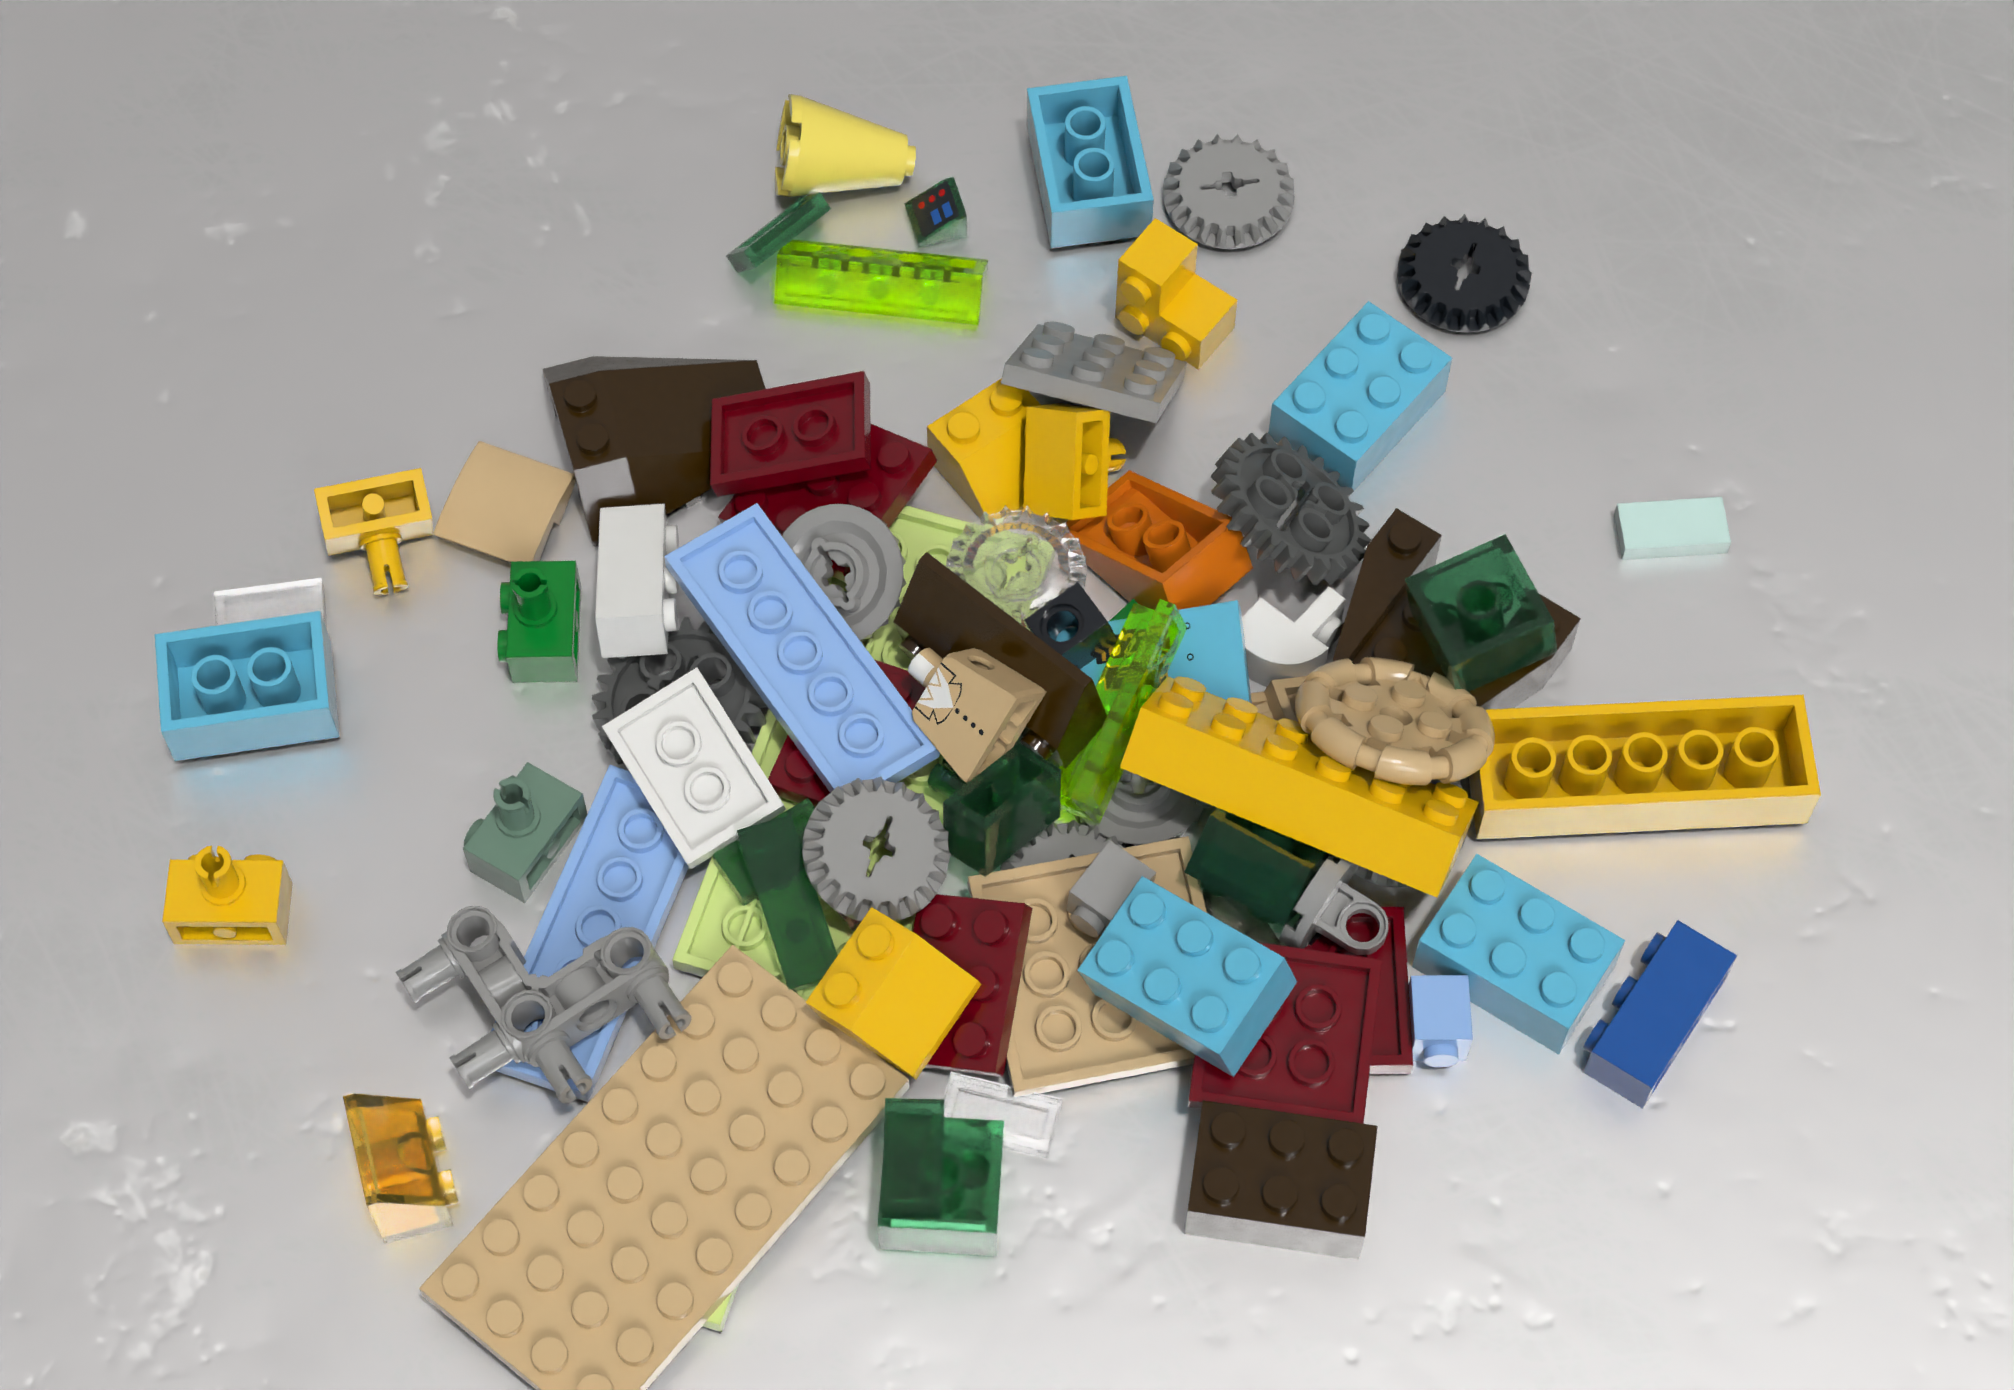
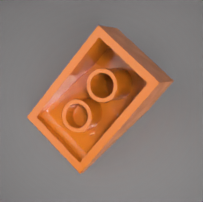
[1055,470,1253,614]

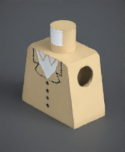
[908,648,1046,782]

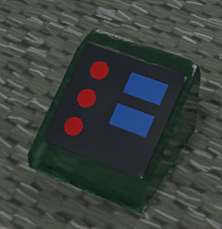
[904,177,967,248]

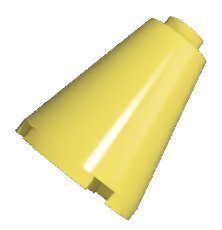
[775,94,916,197]

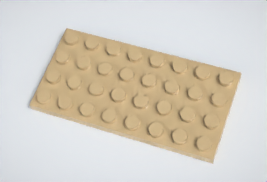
[419,945,910,1390]

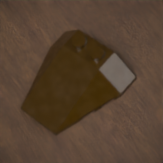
[542,356,766,547]

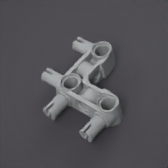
[396,906,692,1103]

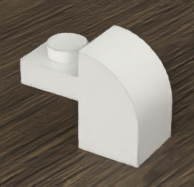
[1242,586,1346,687]

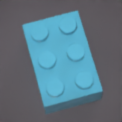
[1026,76,1154,248]
[1268,301,1452,491]
[155,611,340,761]
[1412,854,1625,1054]
[1078,876,1297,1077]

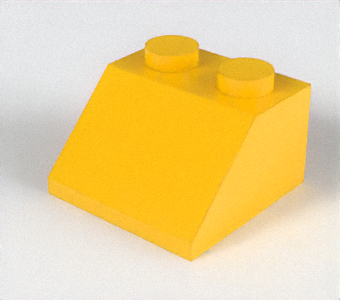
[927,378,1041,529]
[805,907,981,1080]

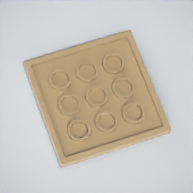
[967,836,1207,1099]

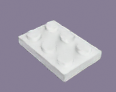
[602,668,787,869]

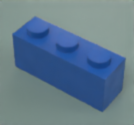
[1583,920,1738,1109]

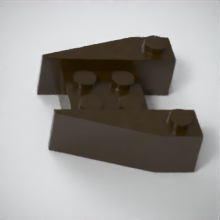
[1333,508,1581,710]

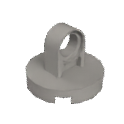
[1279,855,1388,955]

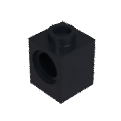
[1024,582,1119,669]

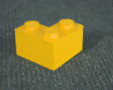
[1115,218,1237,370]

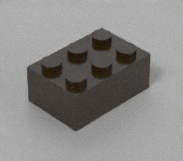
[1184,1100,1378,1260]

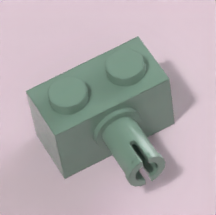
[463,762,588,903]

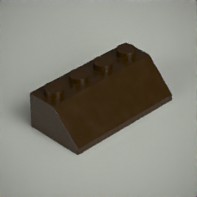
[893,552,1109,769]

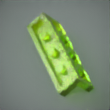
[774,239,988,325]
[1045,599,1187,824]

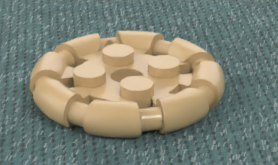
[1295,657,1495,785]

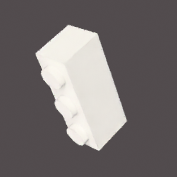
[595,504,679,658]

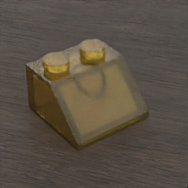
[343,1093,459,1244]

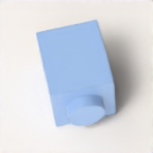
[1408,975,1473,1067]

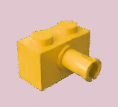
[1023,403,1126,520]
[314,468,433,595]
[162,846,293,945]

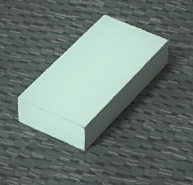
[1614,497,1731,560]

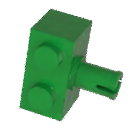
[497,561,581,683]

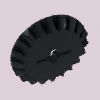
[1397,214,1532,332]

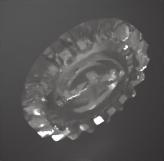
[946,505,1087,631]

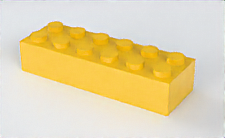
[1120,676,1479,898]
[1469,695,1821,839]

